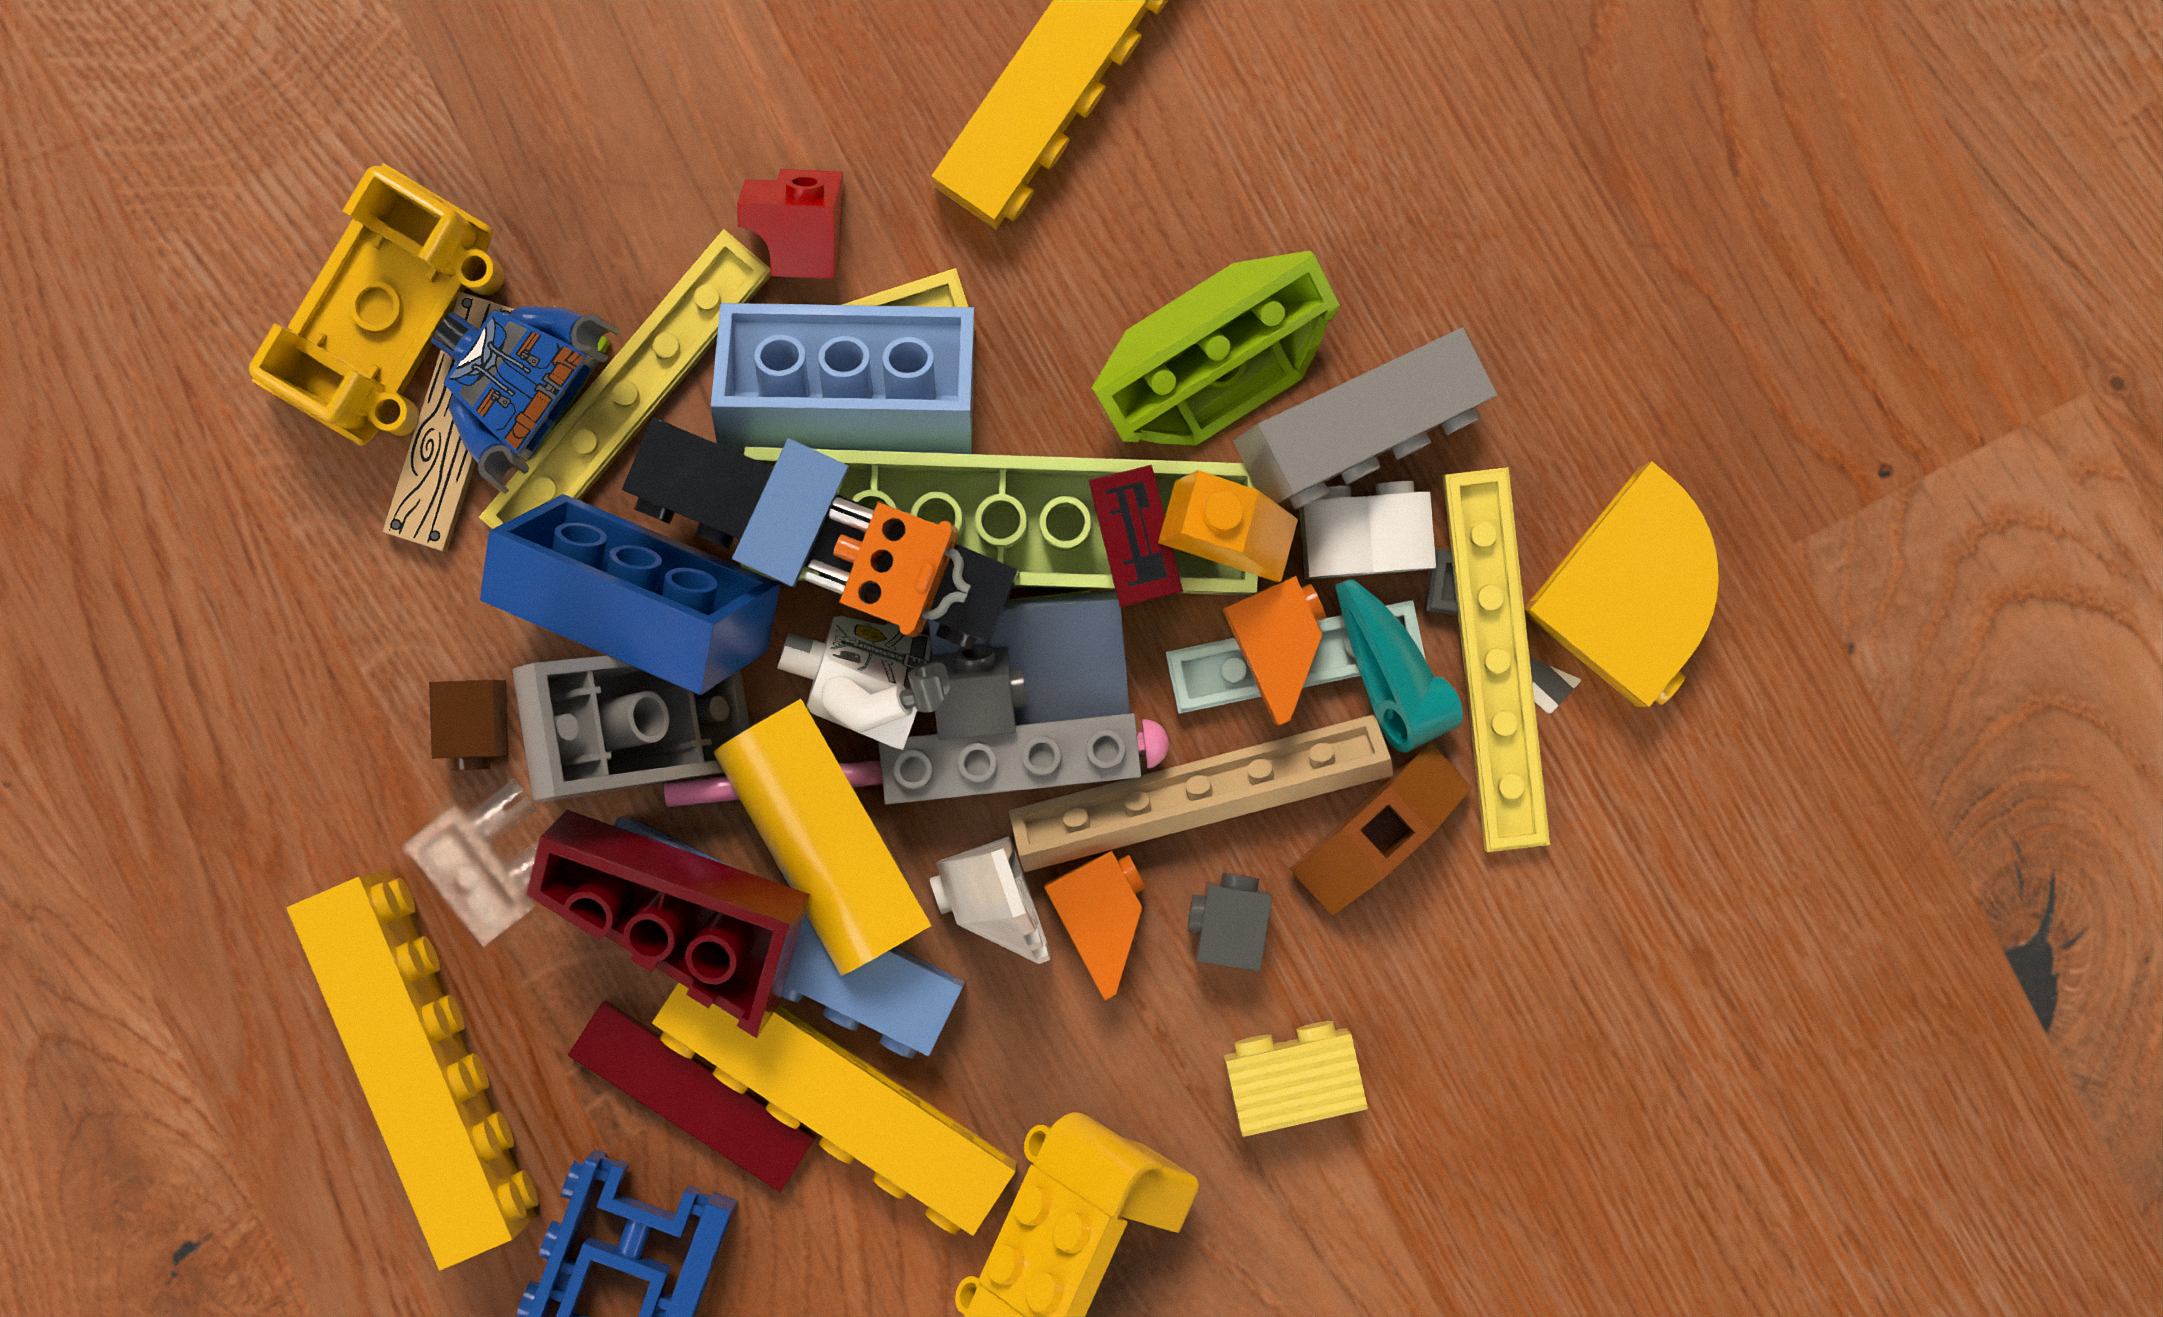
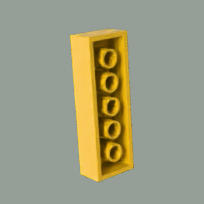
[286,869,538,1271]

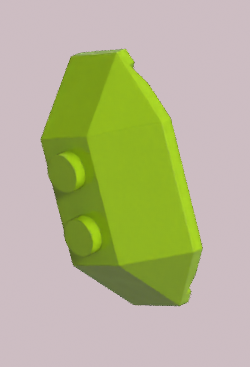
[1091,250,1340,446]

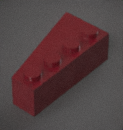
[526,810,810,1039]

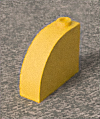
[1524,461,1719,707]

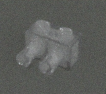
[401,779,539,949]

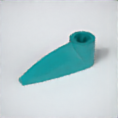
[1335,579,1463,753]

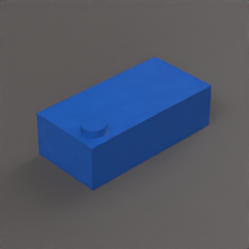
[480,494,781,695]

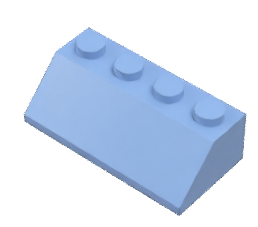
[711,303,974,454]

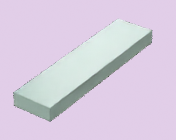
[1165,600,1426,714]

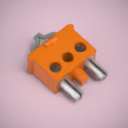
[805,497,971,638]

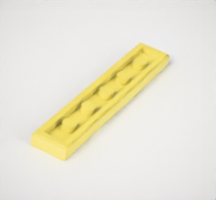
[479,229,771,529]
[1442,467,1550,852]

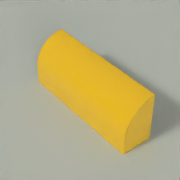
[713,699,932,976]

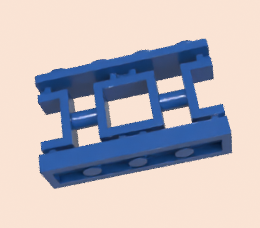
[516,1149,738,1317]

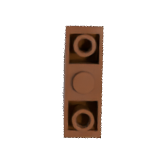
[1289,741,1472,916]

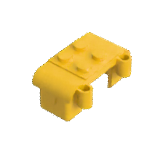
[249,163,504,446]
[955,1112,1199,1317]

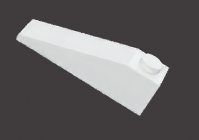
[930,836,1052,964]

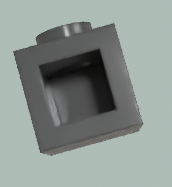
[931,644,1027,740]
[1187,872,1272,971]

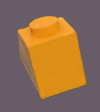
[1158,470,1298,582]

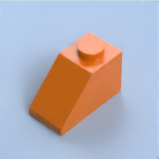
[1222,576,1326,726]
[1044,850,1147,1000]

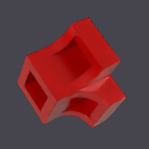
[737,169,843,279]

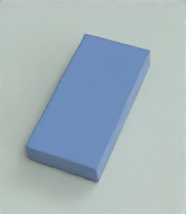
[732,438,850,588]

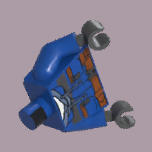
[431,306,620,494]

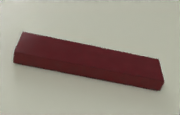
[568,1000,817,1193]

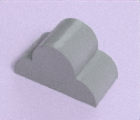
[512,655,750,803]

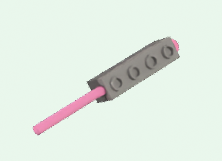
[664,713,1169,808]

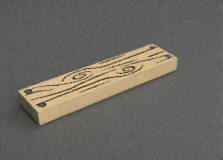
[382,292,515,552]

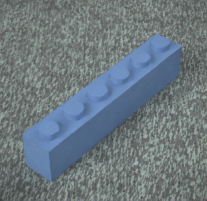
[613,815,965,1059]

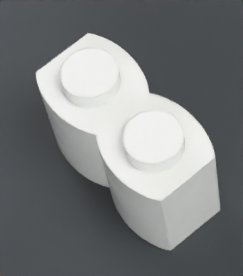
[1299,481,1436,579]

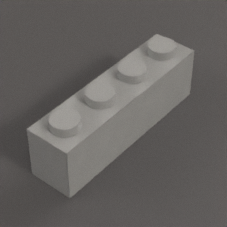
[1232,327,1497,510]

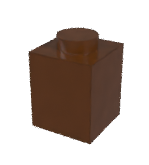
[429,679,508,771]

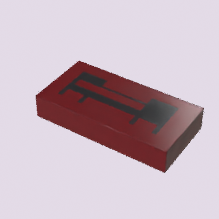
[1089,465,1183,607]

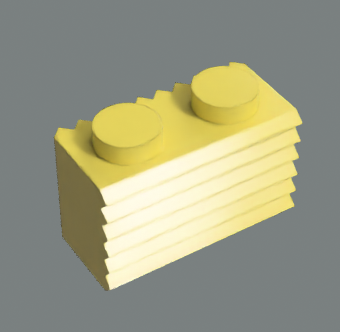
[1223,1021,1368,1137]

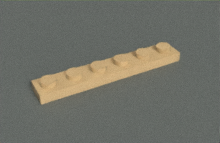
[1008,714,1394,873]

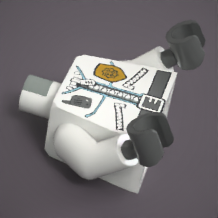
[777,616,951,750]

